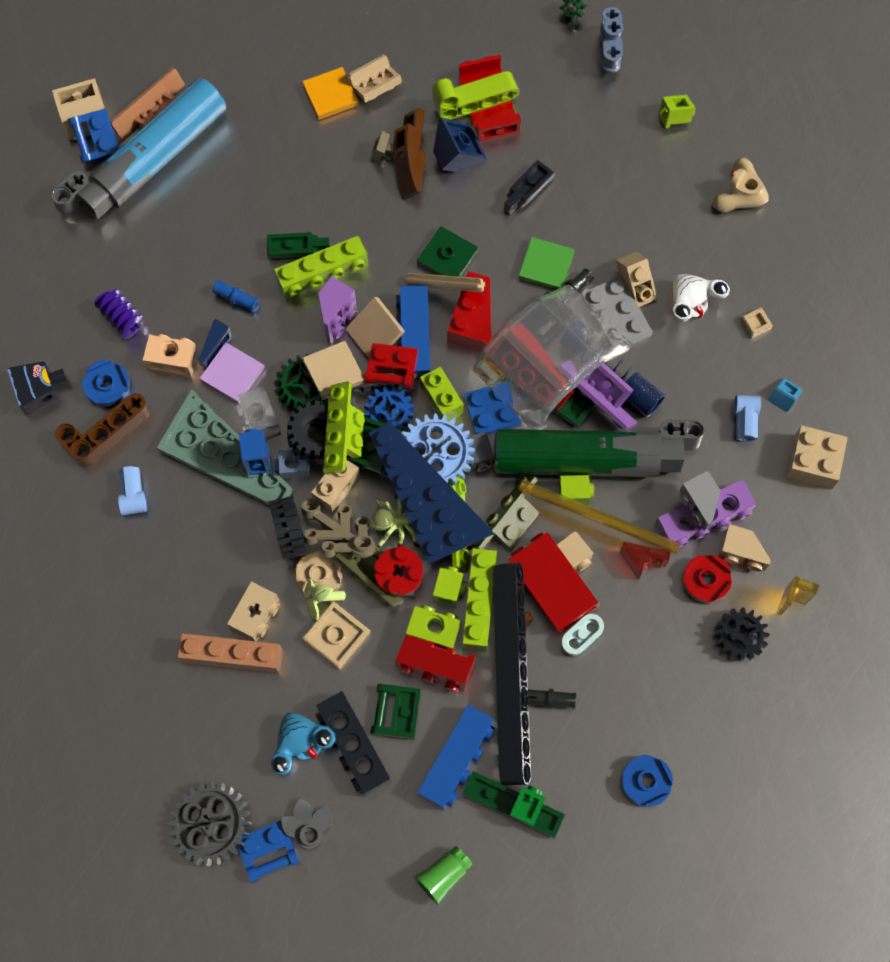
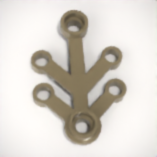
[301,498,376,558]

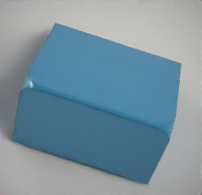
[769,378,803,412]

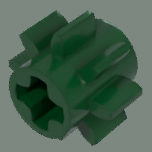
[559,0,587,22]

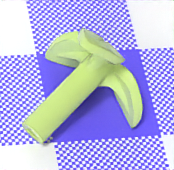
[304,579,346,620]

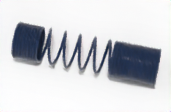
[560,322,666,417]

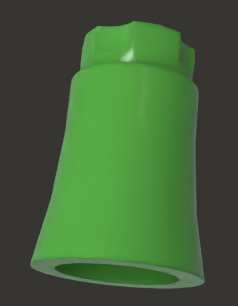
[414,846,472,905]

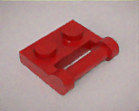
[365,343,419,389]

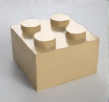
[786,425,848,489]

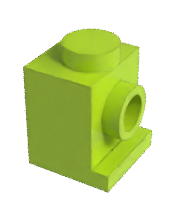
[658,95,695,128]

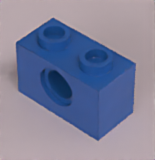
[239,428,271,476]

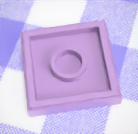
[200,343,265,404]

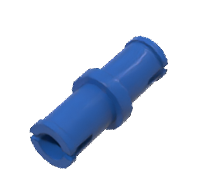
[212,280,259,312]

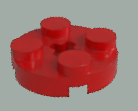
[375,546,423,596]
[682,555,732,604]

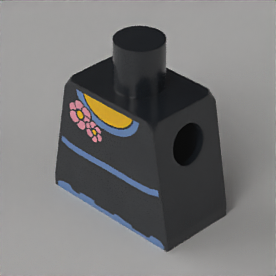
[7,361,68,415]

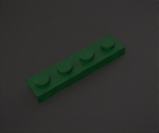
[462,771,565,839]

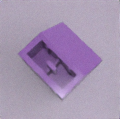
[318,276,358,344]

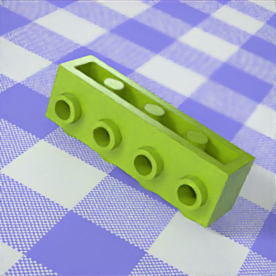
[274,236,368,300]

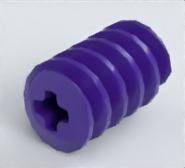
[94,289,144,339]

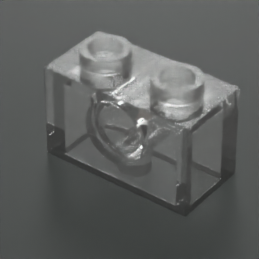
[236,386,282,440]

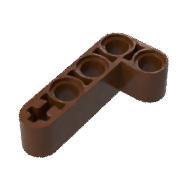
[55,393,150,467]

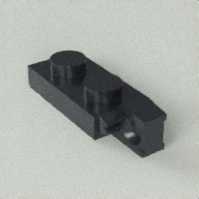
[503,160,555,214]

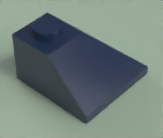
[433,117,487,172]

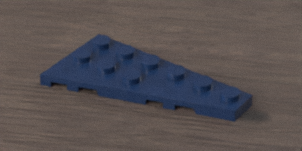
[369,422,495,564]

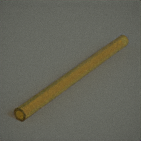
[519,479,681,554]

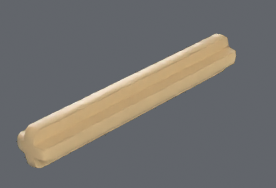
[405,273,485,292]

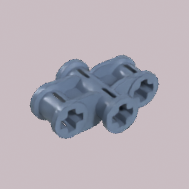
[600,7,624,73]

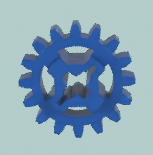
[364,386,414,432]

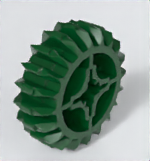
[274,354,329,413]

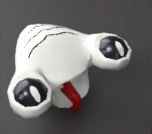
[672,274,730,323]

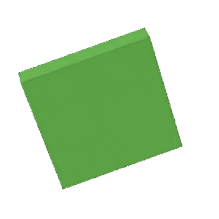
[519,237,575,290]

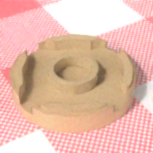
[295,550,343,594]

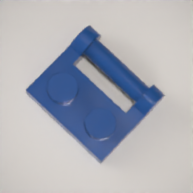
[67,108,119,163]
[237,820,300,883]

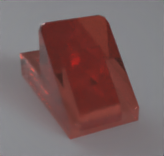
[620,542,671,579]

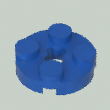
[82,360,130,407]
[621,755,673,807]

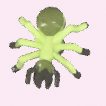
[370,495,419,548]

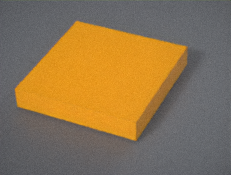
[302,67,359,120]

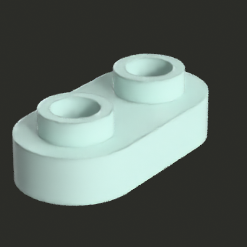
[561,614,604,656]

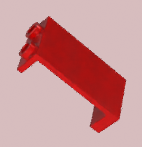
[459,55,521,142]
[508,532,600,633]

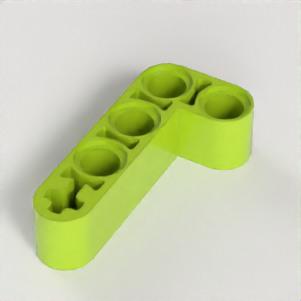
[432,71,520,120]

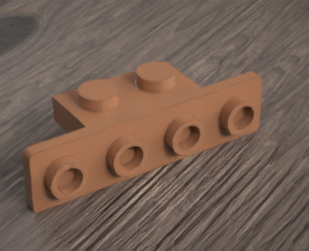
[110,68,185,139]

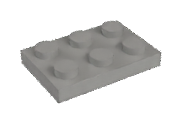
[580,276,653,353]

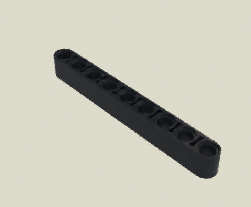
[493,562,531,786]

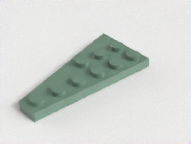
[157,389,293,505]

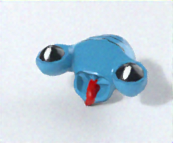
[271,713,336,775]

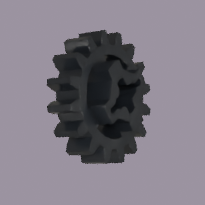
[714,607,770,662]

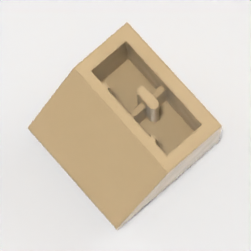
[52,78,105,141]

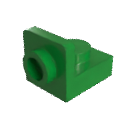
[510,785,546,827]

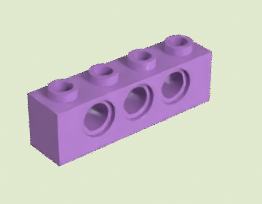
[655,480,756,549]

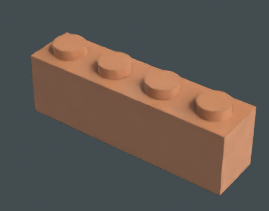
[178,633,283,674]

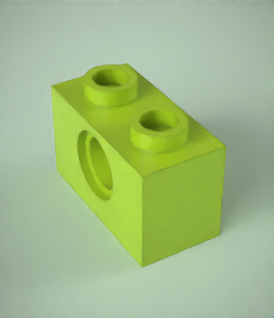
[420,366,464,422]
[406,605,462,649]

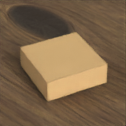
[740,307,773,338]

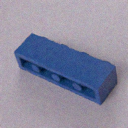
[396,285,430,379]
[417,704,496,810]

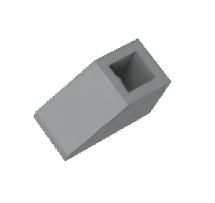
[679,471,720,531]

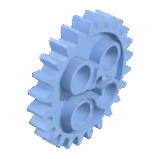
[402,413,475,485]

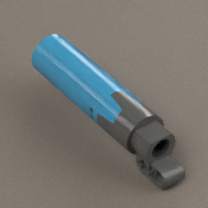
[51,78,226,219]

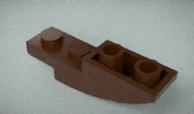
[393,108,426,199]

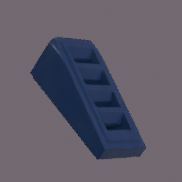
[198,319,232,371]

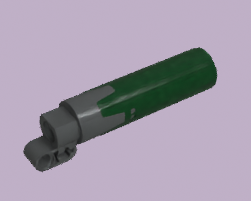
[494,420,705,477]

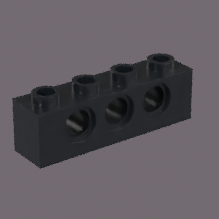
[315,691,391,797]

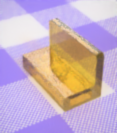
[776,576,819,615]

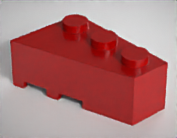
[447,271,491,354]
[395,634,476,693]

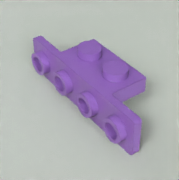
[558,359,637,431]

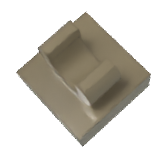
[370,131,393,162]

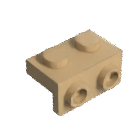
[348,55,402,103]

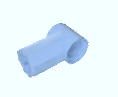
[734,395,761,442]
[118,466,147,516]

